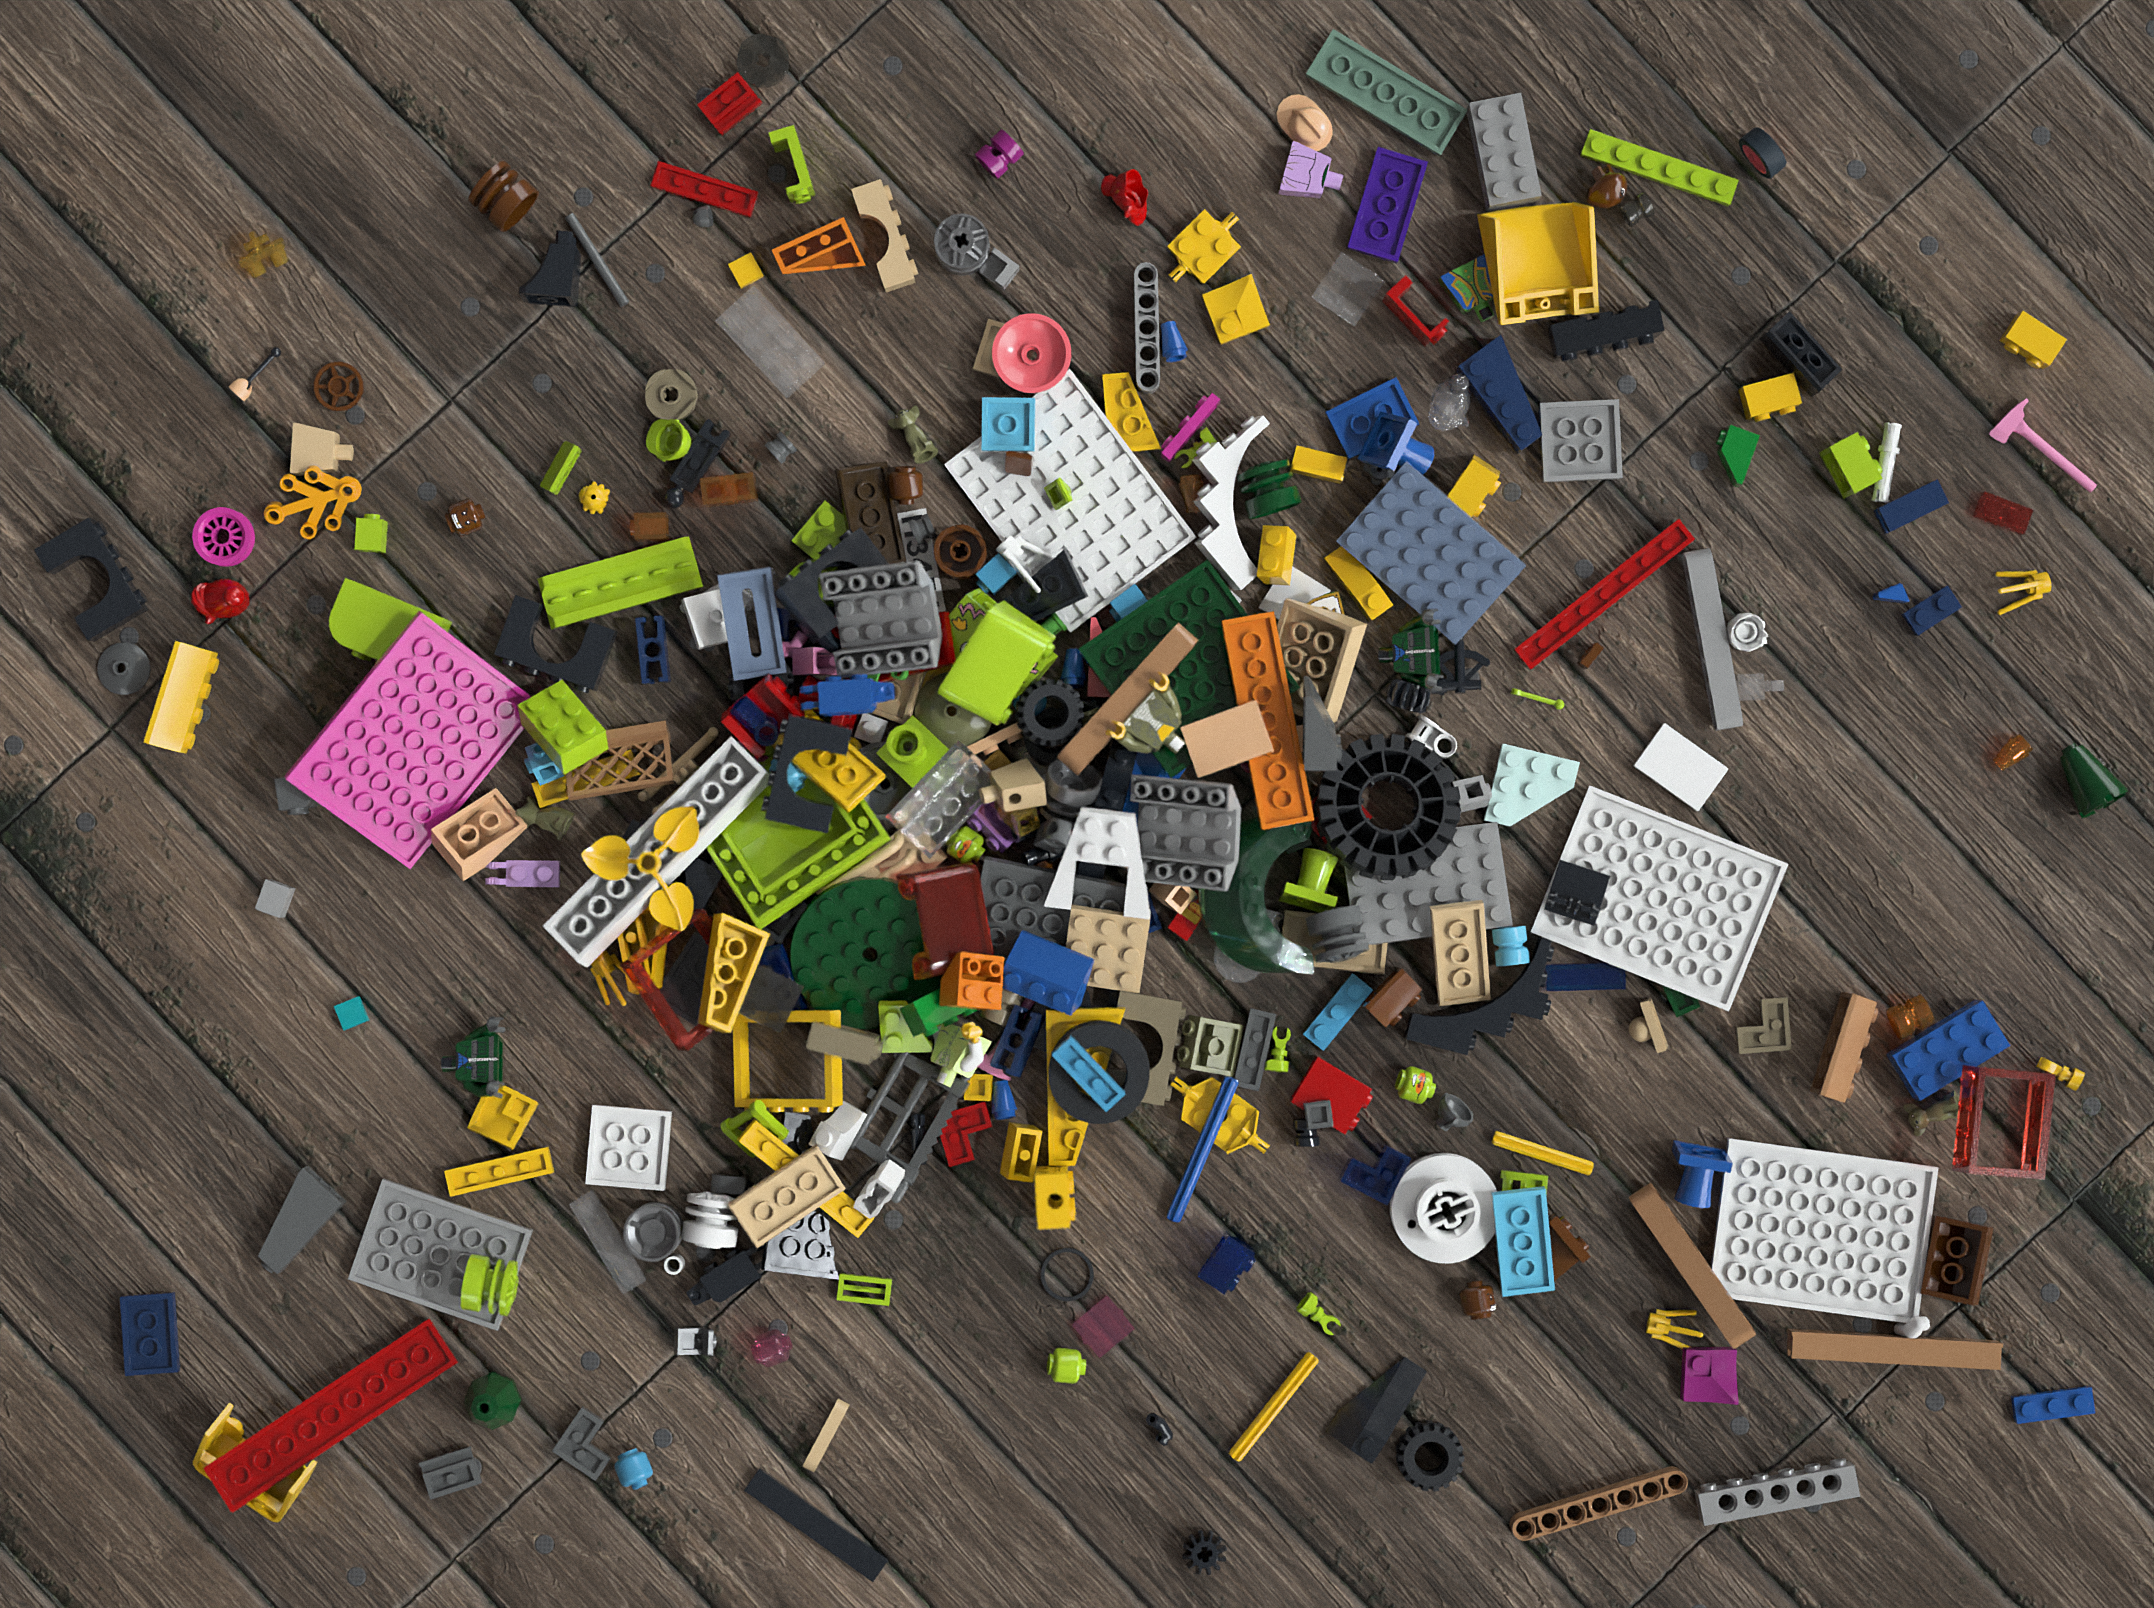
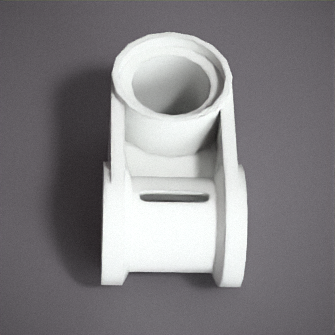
[1406,714,1457,758]

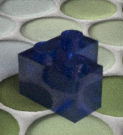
[1338,1144,1411,1205]
[1197,1231,1256,1295]

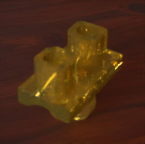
[238,231,288,278]

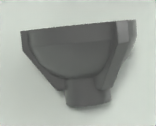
[1436,1093,1474,1131]

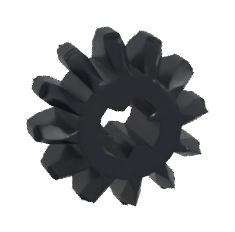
[1386,678,1431,714]
[1182,1529,1227,1575]

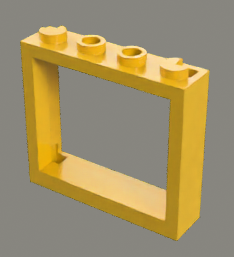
[733,1010,843,1112]

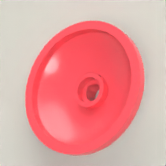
[992,313,1071,393]

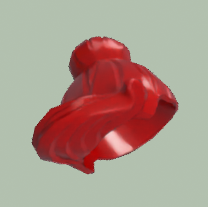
[1101,169,1148,226]
[191,578,249,624]

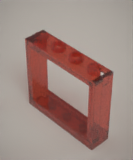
[620,908,759,1051]
[1952,1065,2056,1180]

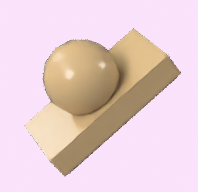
[1629,998,1668,1053]

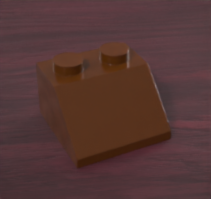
[1361,967,1422,1028]

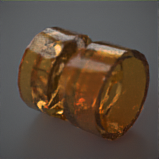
[1886,994,1935,1040]

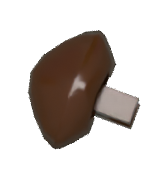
[1586,164,1627,209]

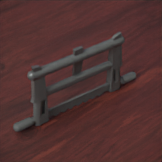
[849,1052,972,1203]

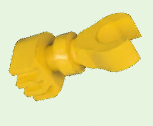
[2036,1057,2085,1091]

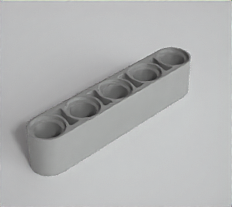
[1134,262,1160,394]

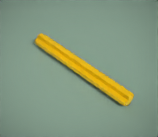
[1229,1352,1319,1462]

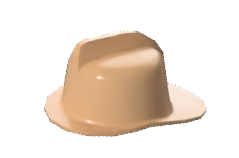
[1277,94,1333,151]

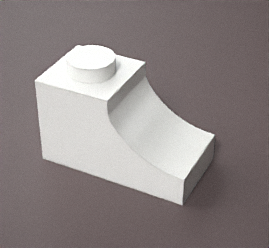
[809,1101,867,1160]

